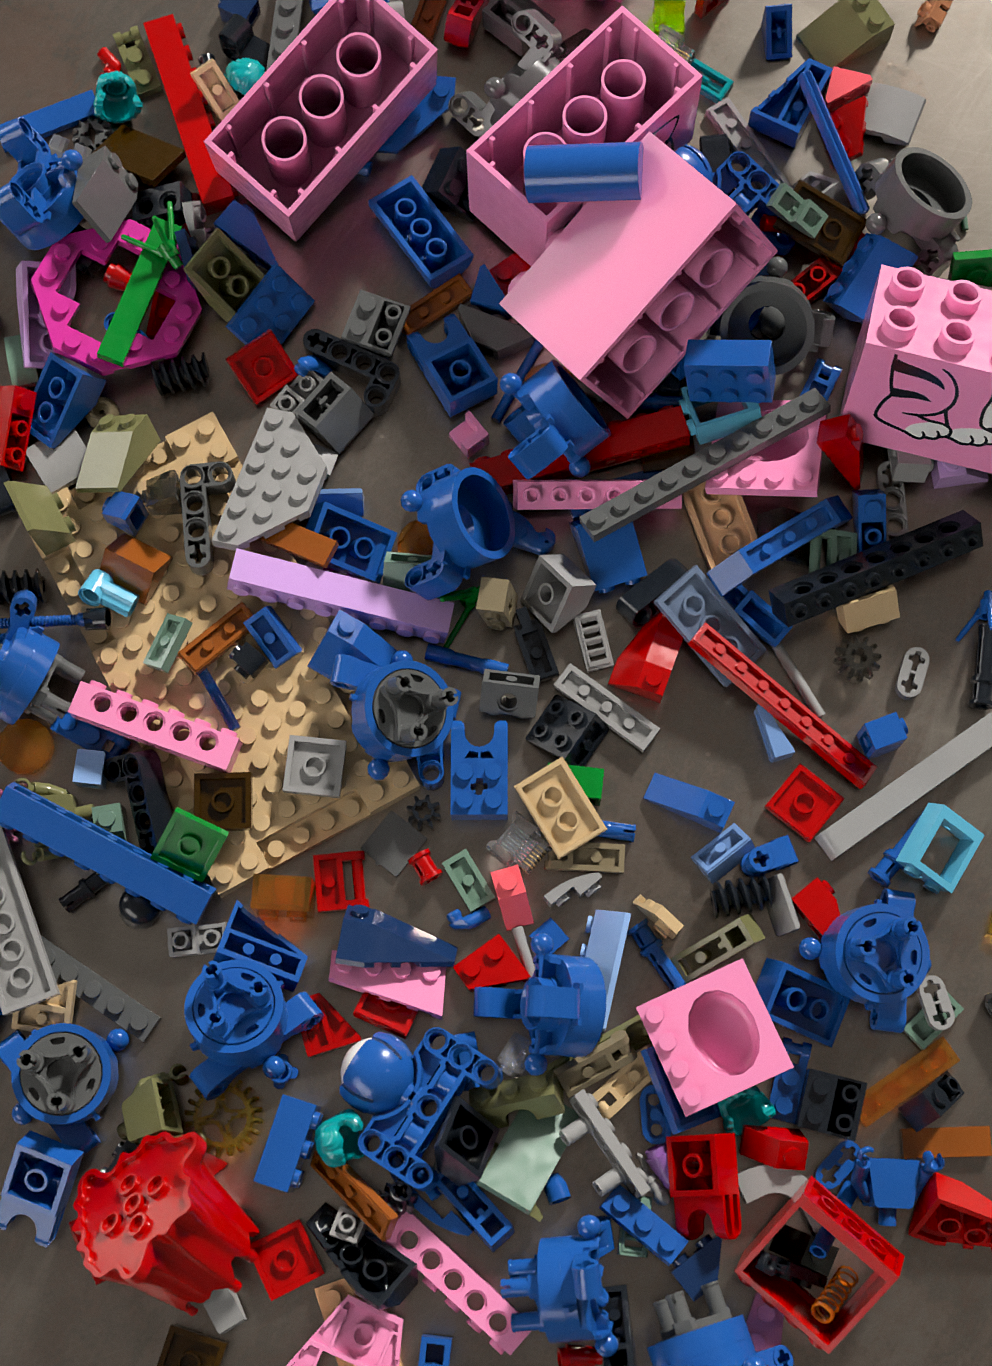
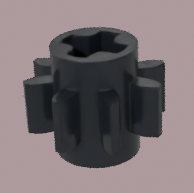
[406,794,441,830]
[381,1178,418,1219]

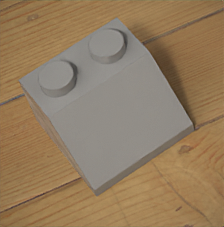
[520,554,597,633]

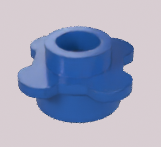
[272,1054,298,1089]

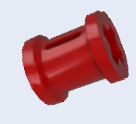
[407,848,443,886]

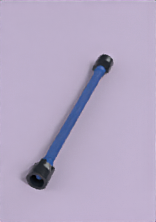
[0,607,111,630]

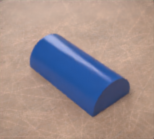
[524,142,644,203]
[368,175,474,289]

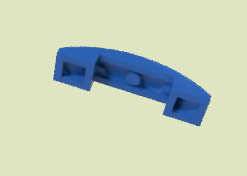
[389,1155,473,1236]

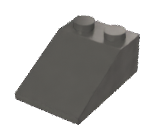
[72,146,138,243]

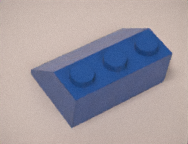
[823,233,918,323]

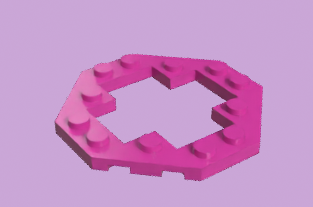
[31,219,202,376]

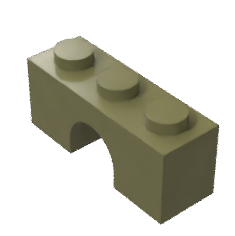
[469,1069,565,1129]

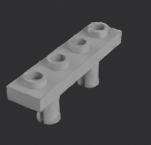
[559,1089,651,1198]

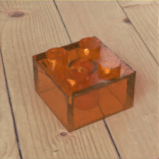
[251,874,316,923]

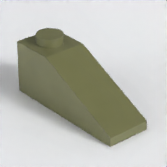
[670,913,765,983]

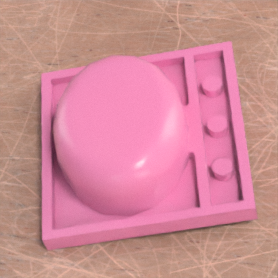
[705,400,828,497]
[636,958,794,1117]

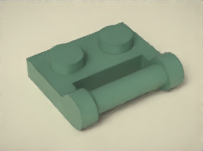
[809,529,857,573]

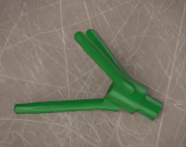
[121,201,183,270]
[437,586,480,648]

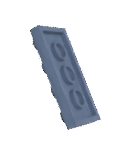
[654,565,767,687]

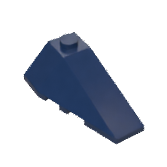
[335,905,458,968]

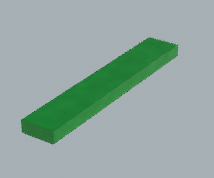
[97,217,182,367]

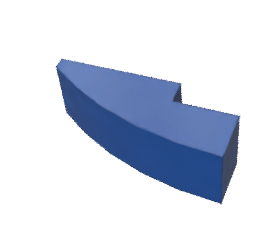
[723,585,793,648]

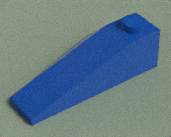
[307,610,397,679]

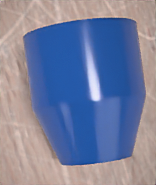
[544,1173,571,1205]

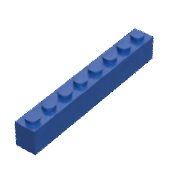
[0,782,217,924]

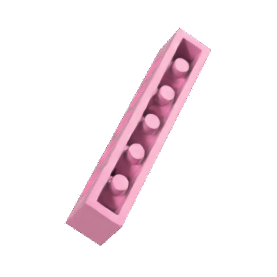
[513,479,682,510]
[68,680,242,773]
[379,1212,531,1355]

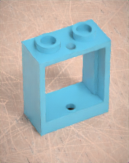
[679,386,761,445]
[896,802,985,894]

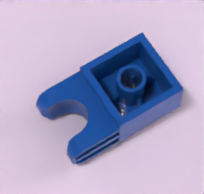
[406,313,498,417]
[451,720,508,820]
[0,1130,84,1248]

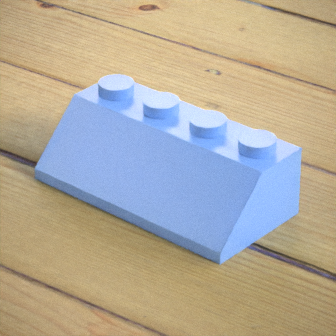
[580,909,631,1033]

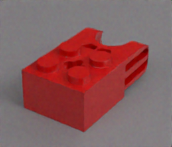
[666,1133,742,1240]

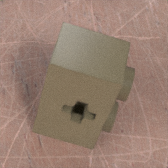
[476,577,518,630]

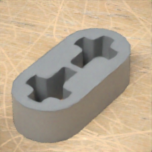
[895,647,929,700]
[917,975,955,1031]

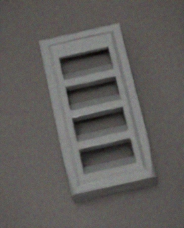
[573,610,614,673]

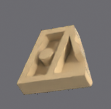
[632,894,684,940]
[11,980,77,1032]

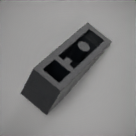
[602,1285,637,1366]

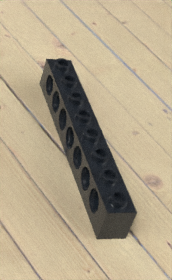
[768,510,983,627]

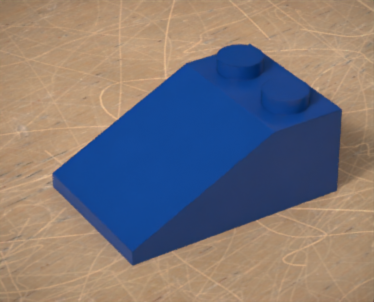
[30,352,107,449]
[306,501,397,584]
[756,958,850,1048]

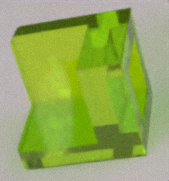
[653,0,686,35]

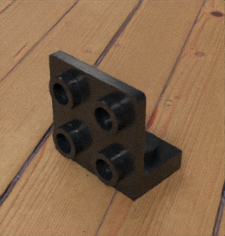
[526,694,610,767]

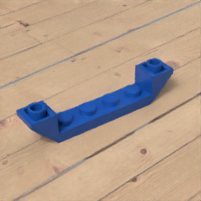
[706,495,853,597]

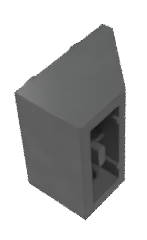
[482,0,556,57]
[341,289,411,357]
[295,372,374,455]

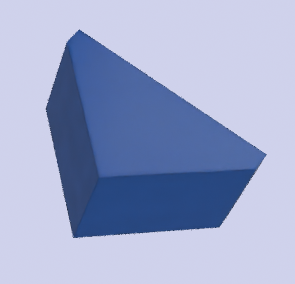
[761,3,792,60]
[470,264,512,320]

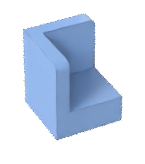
[72,749,107,790]

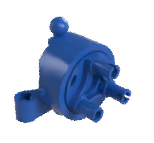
[799,889,932,1033]
[184,959,324,1101]
[500,1215,618,1357]

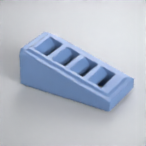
[754,704,795,763]

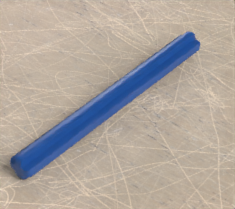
[797,70,870,216]

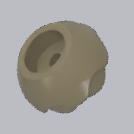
[86,397,120,428]

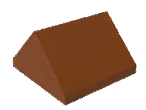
[100,533,173,606]

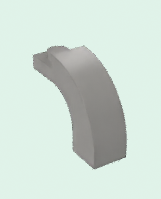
[738,1165,822,1237]

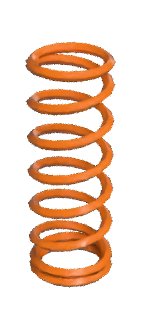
[811,1266,859,1324]

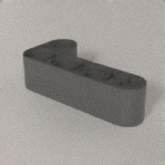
[180,462,236,575]

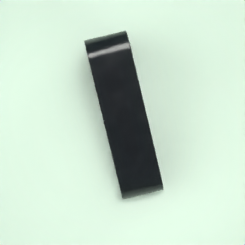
[218,14,270,69]
[303,329,401,417]
[104,749,172,854]

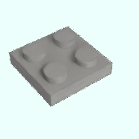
[283,735,347,798]

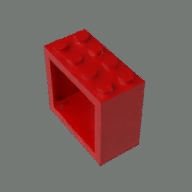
[734,1175,905,1354]

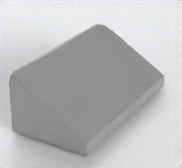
[765,873,800,936]

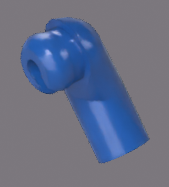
[294,355,333,378]
[446,906,491,929]

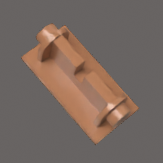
[914,0,953,32]

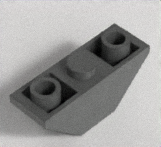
[458,303,535,360]

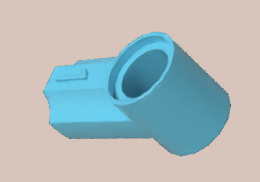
[78,569,139,617]

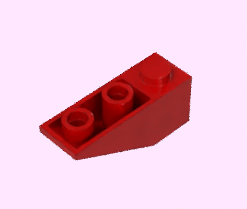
[0,385,37,472]

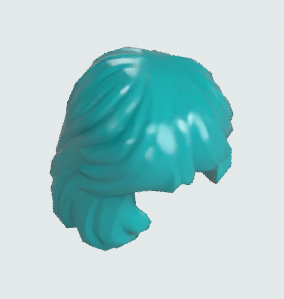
[223,58,266,95]
[93,70,143,124]
[718,1085,776,1137]
[314,1109,364,1167]

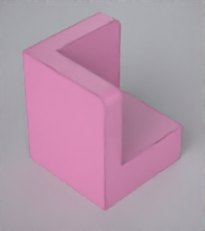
[449,411,489,459]

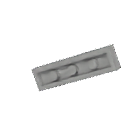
[553,663,660,752]

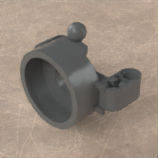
[448,8,564,136]
[855,147,972,277]
[709,257,835,375]

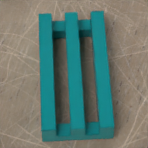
[688,55,734,104]

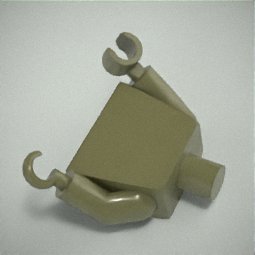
[14,778,95,865]
[117,1063,206,1144]

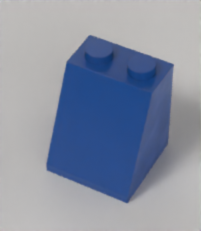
[569,519,647,594]

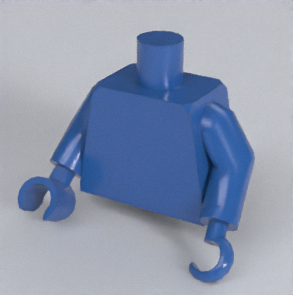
[850,1146,945,1226]

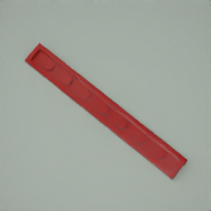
[688,622,878,789]

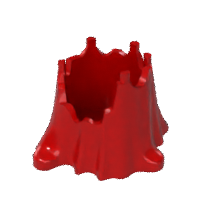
[72,1131,260,1316]

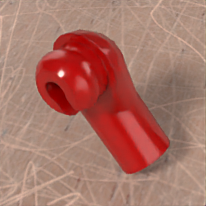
[97,47,121,75]

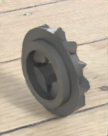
[72,116,114,153]

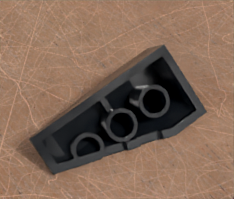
[306,1202,418,1310]

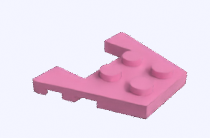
[286,1294,404,1366]

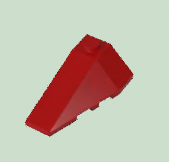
[608,612,684,703]
[908,1172,992,1250]

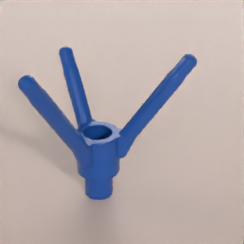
[956,590,992,642]

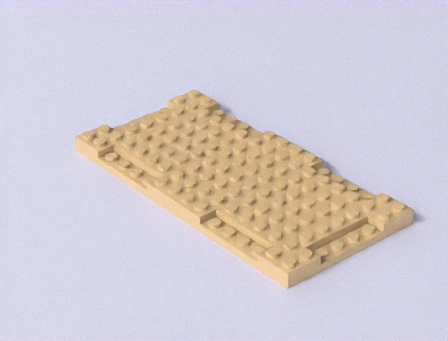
[31,412,421,898]

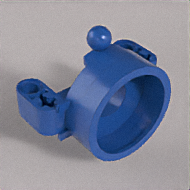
[0,117,84,250]
[500,359,611,479]
[400,464,515,600]
[473,933,606,1076]

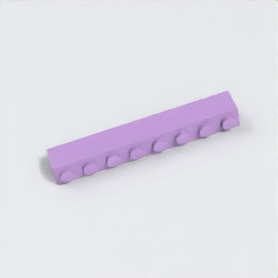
[227,548,454,644]

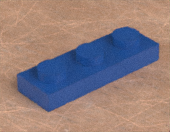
[599,1185,689,1267]

